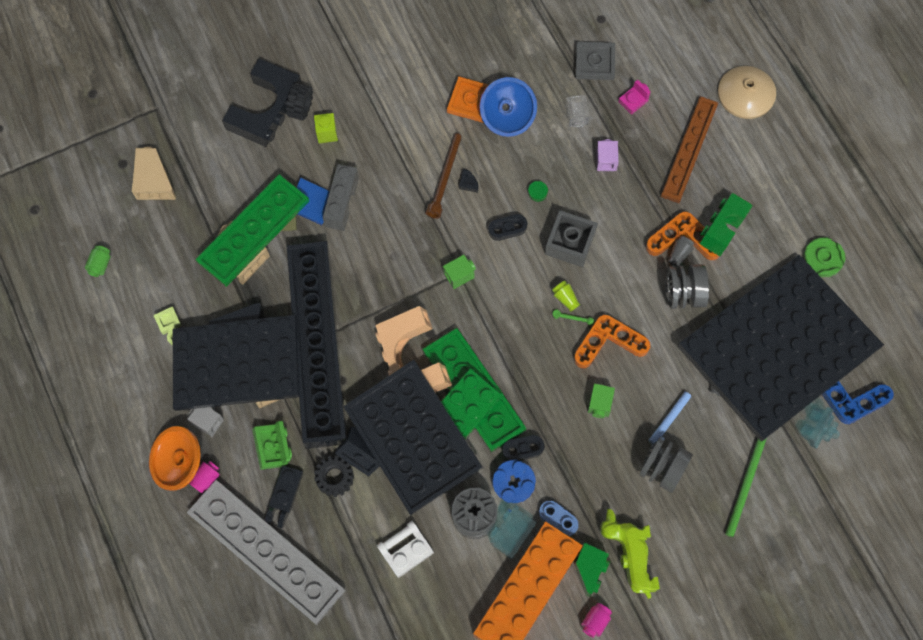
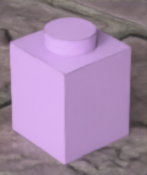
[596,139,618,171]

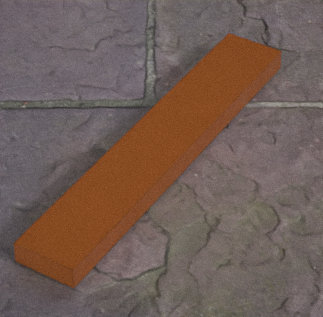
[661,96,719,203]

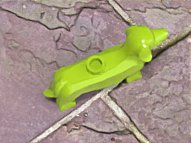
[600,509,660,599]

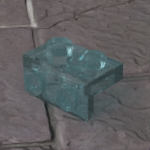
[490,506,537,559]

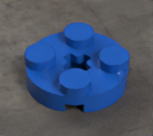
[493,459,536,503]

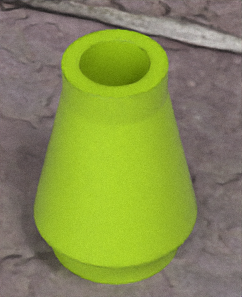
[552,281,580,312]

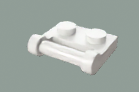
[376,521,434,578]

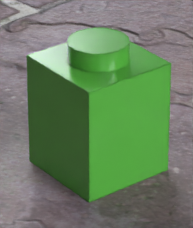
[443,255,476,289]
[588,384,615,418]

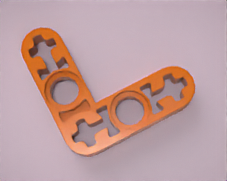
[646,212,720,261]
[574,315,650,368]

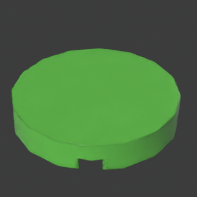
[803,238,846,277]

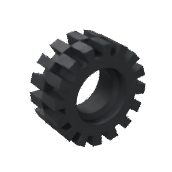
[286,83,313,121]
[314,456,354,497]

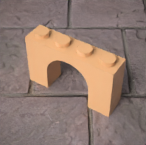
[376,306,452,392]

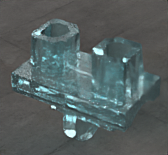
[801,407,840,449]

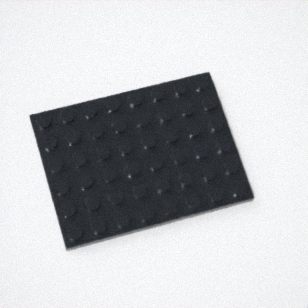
[678,254,884,442]

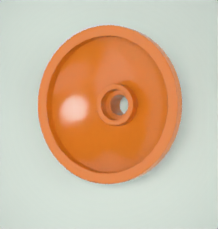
[149,426,200,491]

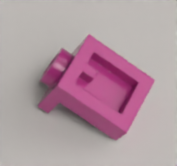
[618,80,650,115]

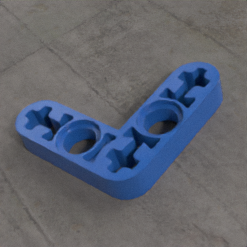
[822,382,894,424]

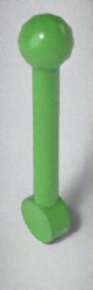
[553,310,595,325]

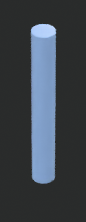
[649,392,691,444]

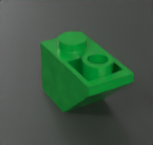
[575,543,610,597]

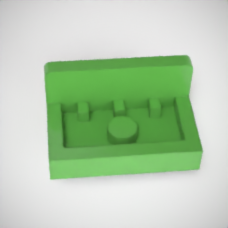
[252,421,292,470]

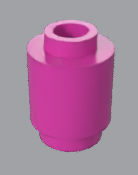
[189,461,220,493]
[581,603,612,638]

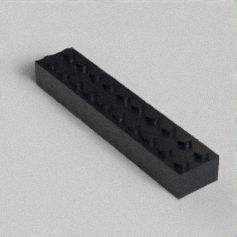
[286,241,347,449]

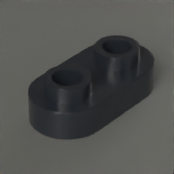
[488,214,528,241]
[503,435,545,461]

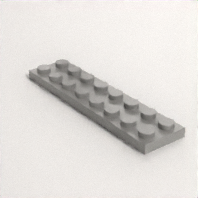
[187,480,346,625]

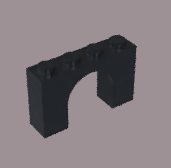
[222,58,302,147]

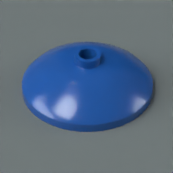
[479,77,537,137]

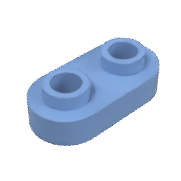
[539,501,578,537]

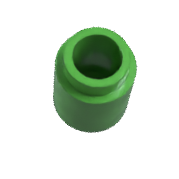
[85,246,111,277]

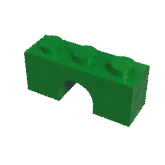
[700,193,753,257]

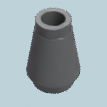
[668,236,694,267]

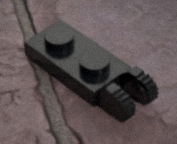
[265,466,303,528]

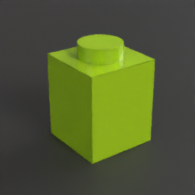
[314,113,338,144]

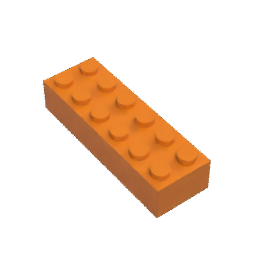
[473,521,583,640]

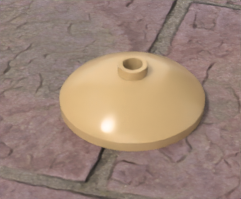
[718,66,776,119]

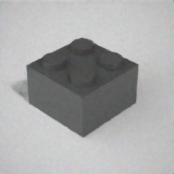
[545,210,598,267]

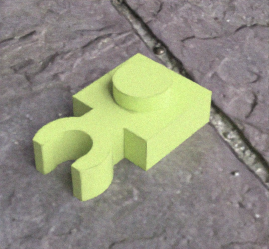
[154,307,182,345]

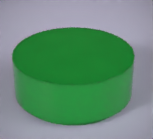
[528,181,548,202]

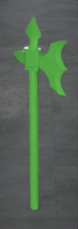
[725,438,767,537]

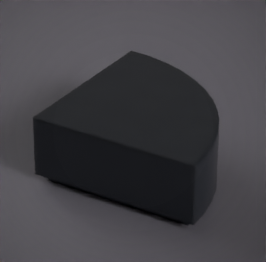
[459,169,479,193]

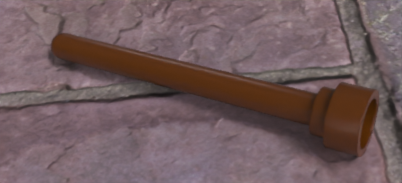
[425,133,462,219]

